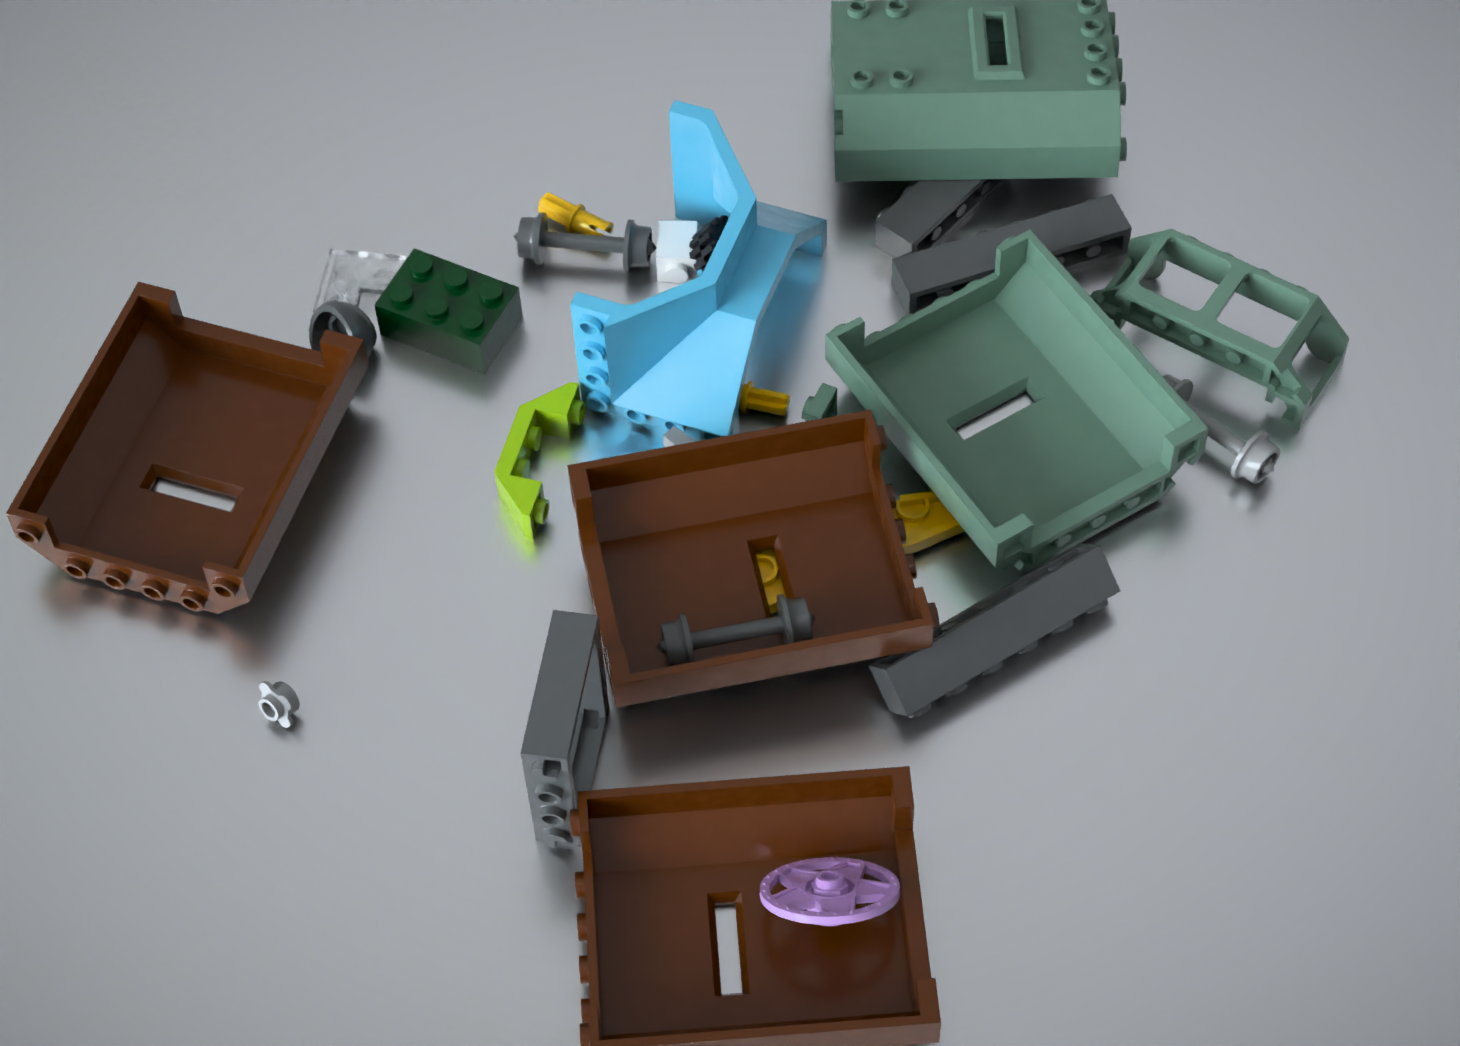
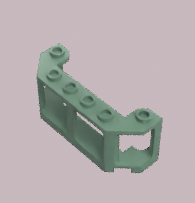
[1090,229,1350,430]

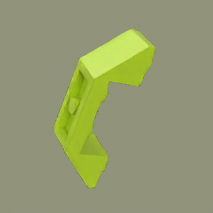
[494,382,586,539]

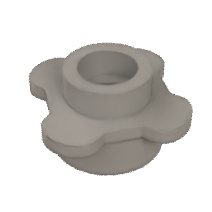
[259,681,300,728]

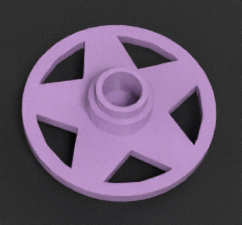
[760,857,900,926]

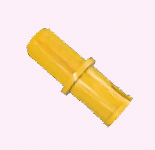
[538,193,614,236]
[739,381,790,416]

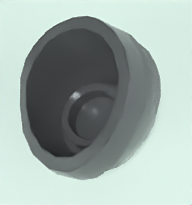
[309,300,377,357]

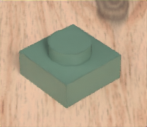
[801,383,837,421]

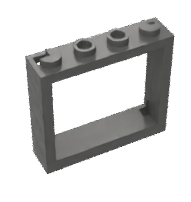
[520,610,609,848]

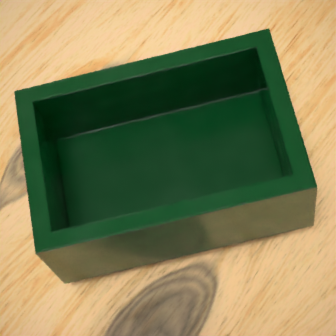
[374,248,523,375]

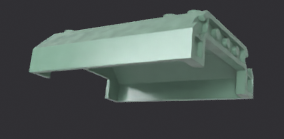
[830,0,1127,182]
[825,229,1209,572]

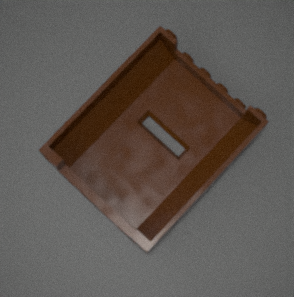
[6,282,369,614]
[567,410,940,708]
[570,766,941,1046]

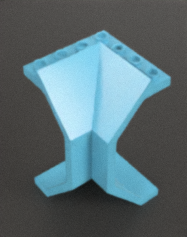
[570,100,827,440]

